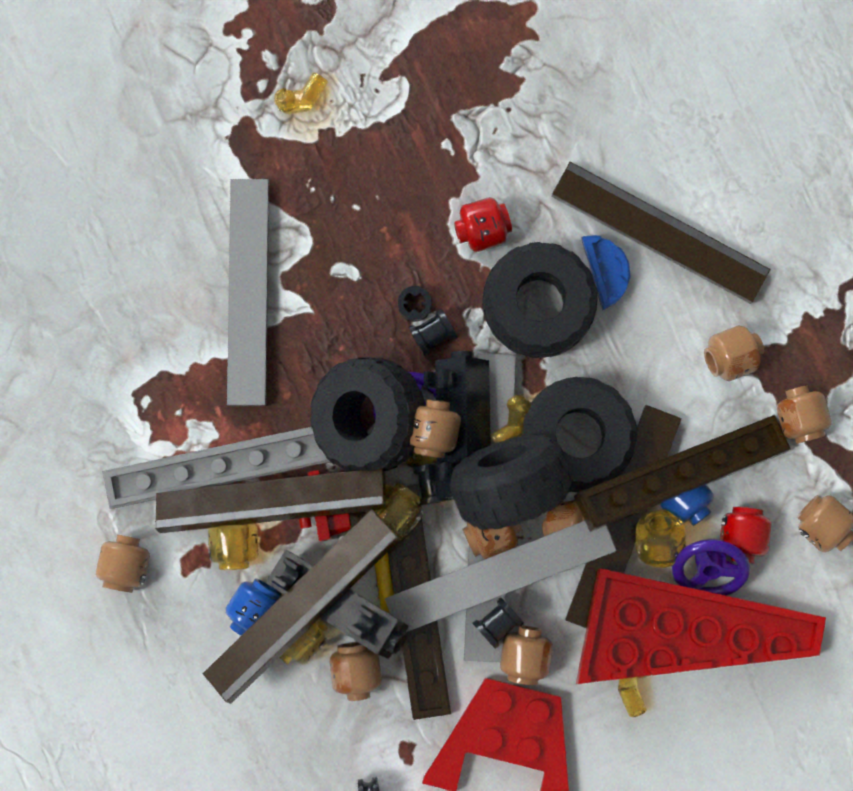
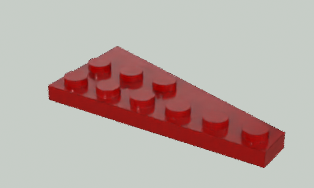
[576,568,826,684]

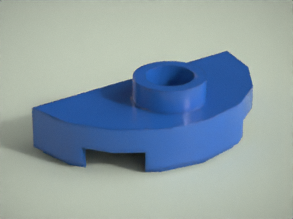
[581,235,630,311]

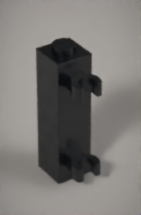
[424,351,491,500]
[265,549,409,659]

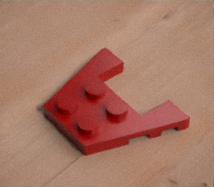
[422,678,569,791]

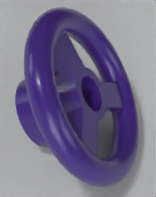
[672,540,750,596]

